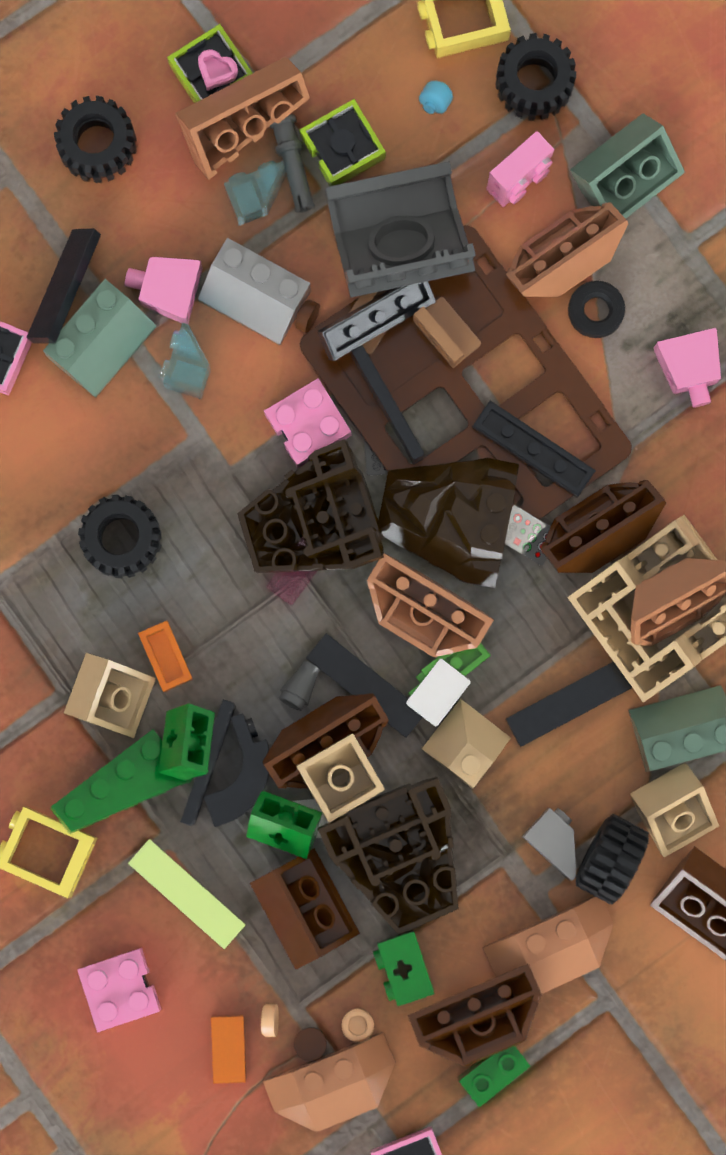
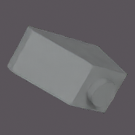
[521,808,576,881]

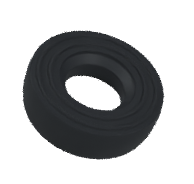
[568,281,625,338]

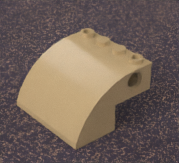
[567,515,726,703]

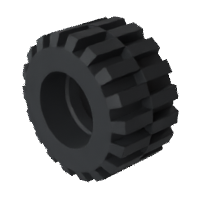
[495,33,577,121]
[54,96,137,183]
[78,494,162,578]
[576,814,649,905]

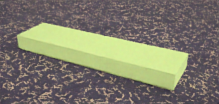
[128,839,246,949]

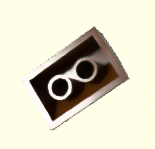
[650,846,726,960]
[250,848,360,970]

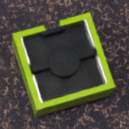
[167,24,252,103]
[300,99,386,186]

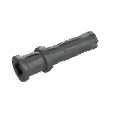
[269,114,315,213]

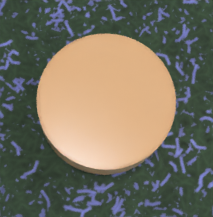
[261,1004,279,1037]
[342,1008,374,1042]

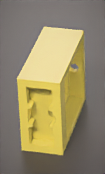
[417,0,511,58]
[0,807,98,898]

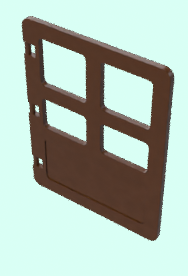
[300,225,632,520]

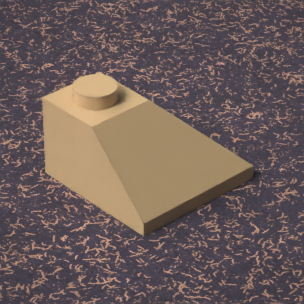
[422,698,511,789]

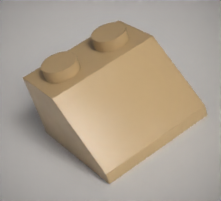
[64,653,156,738]
[296,733,385,823]
[630,762,719,857]

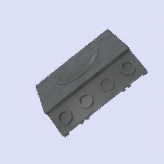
[325,161,476,298]

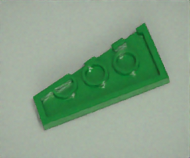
[50,729,193,834]

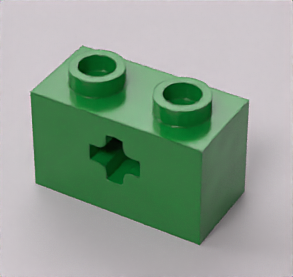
[159,703,215,781]
[246,791,322,859]
[373,930,435,1006]
[457,1046,531,1108]

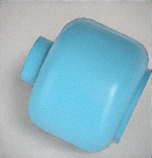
[419,81,453,114]

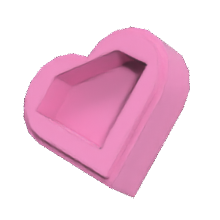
[198,49,238,91]

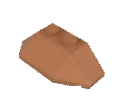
[506,202,628,297]
[367,553,494,657]
[631,558,726,646]
[483,896,614,994]
[263,1032,395,1132]

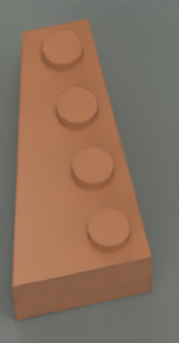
[175,57,310,180]

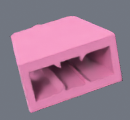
[125,257,203,325]
[654,328,721,407]

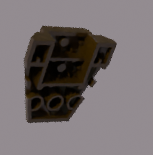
[237,439,384,573]
[378,458,519,589]
[318,777,458,935]

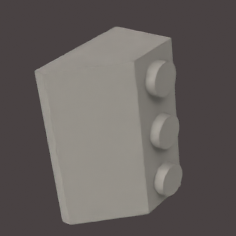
[198,238,311,345]

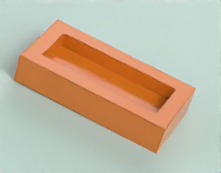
[138,621,193,692]
[211,1015,246,1084]

